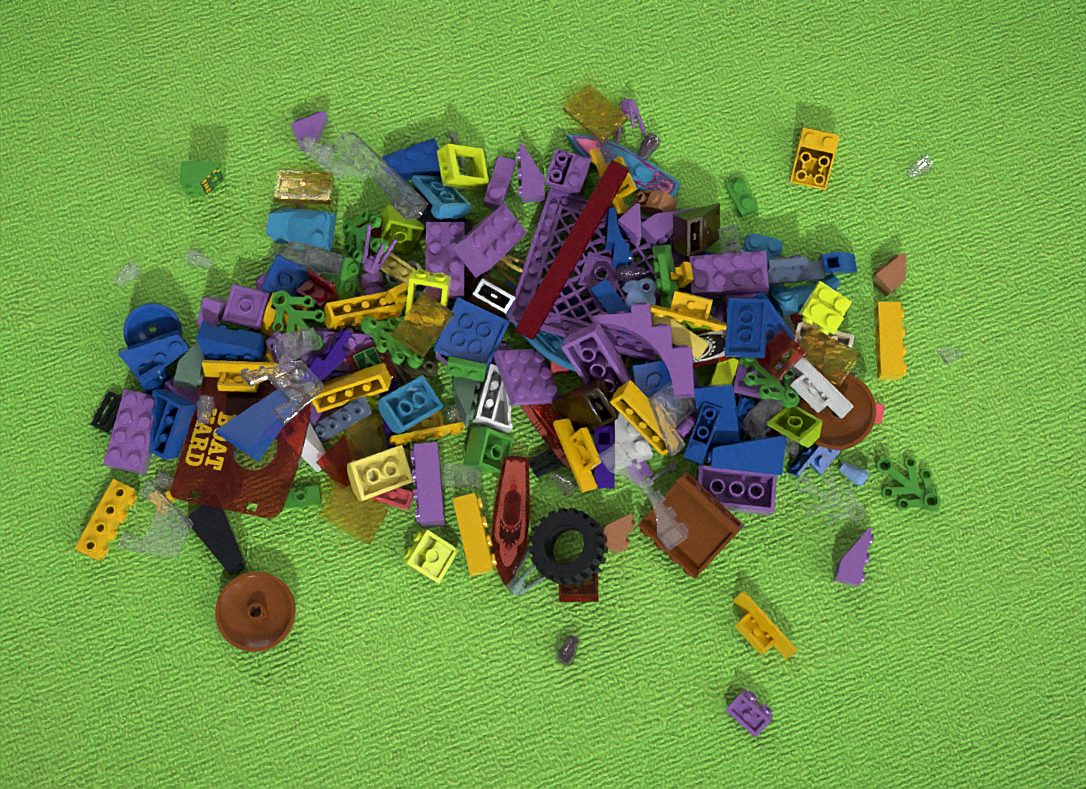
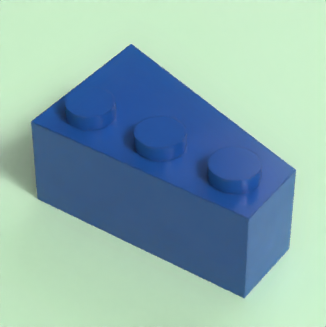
[382,138,441,181]
[196,321,267,362]
[118,330,189,377]
[149,389,197,460]

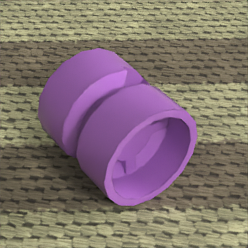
[358,271,387,296]

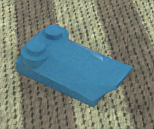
[411,175,472,220]
[266,208,337,252]
[742,234,783,297]
[769,274,840,317]
[378,375,444,434]

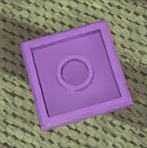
[222,284,270,331]

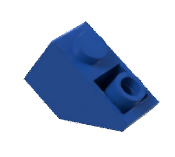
[817,252,857,277]

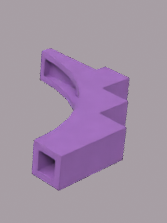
[593,302,695,399]

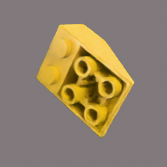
[790,126,840,190]

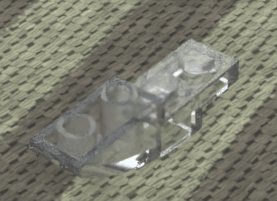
[298,136,370,181]
[270,241,346,275]

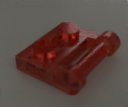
[755,330,808,382]

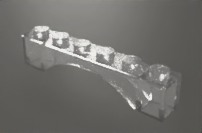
[332,132,428,220]
[598,441,689,551]

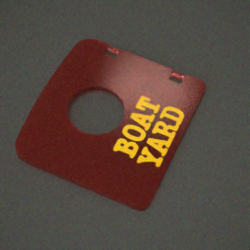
[170,376,312,519]

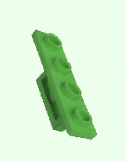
[652,245,678,309]
[327,257,361,329]

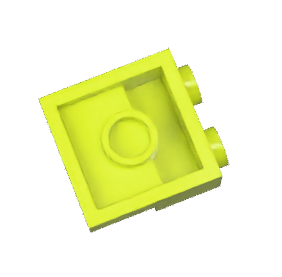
[798,281,852,336]
[403,529,459,584]

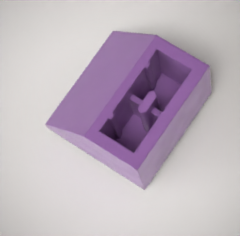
[544,148,591,197]

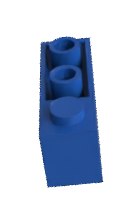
[683,402,722,466]

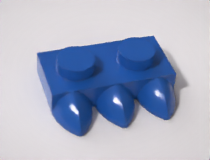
[137,364,171,395]

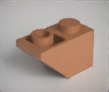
[632,190,678,216]
[873,252,906,296]
[603,514,636,555]

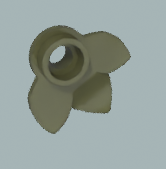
[402,348,438,378]

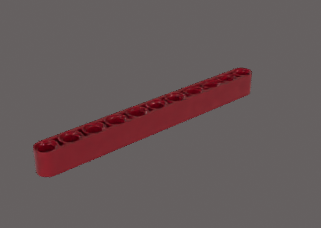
[516,159,630,340]

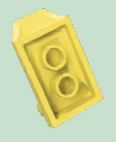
[347,445,413,501]

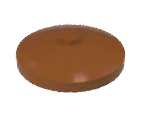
[798,372,876,450]
[215,572,296,652]

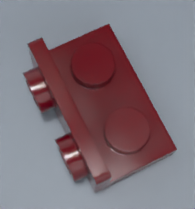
[296,269,339,311]

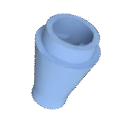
[839,461,870,487]

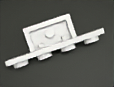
[787,352,853,418]

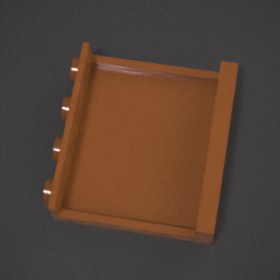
[637,472,745,579]

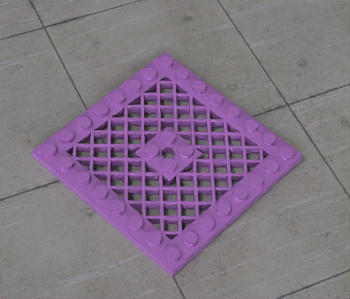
[507,188,686,362]

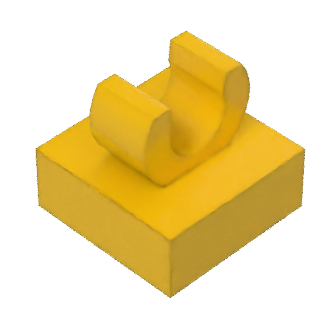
[669,262,694,288]
[384,282,408,308]

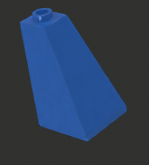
[215,389,299,462]
[707,433,787,475]

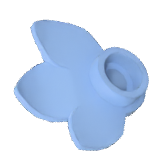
[622,278,656,309]

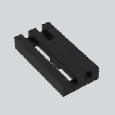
[90,391,122,434]
[528,448,566,479]

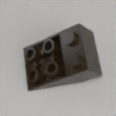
[673,203,720,257]
[465,273,516,318]
[552,377,620,432]

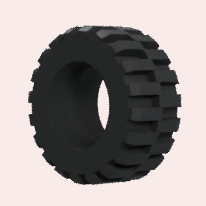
[529,508,608,586]

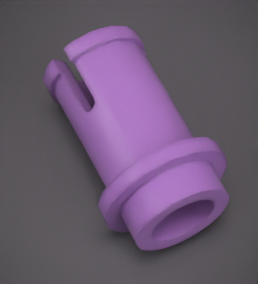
[673,417,696,440]

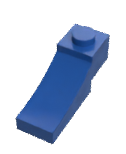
[605,208,632,269]

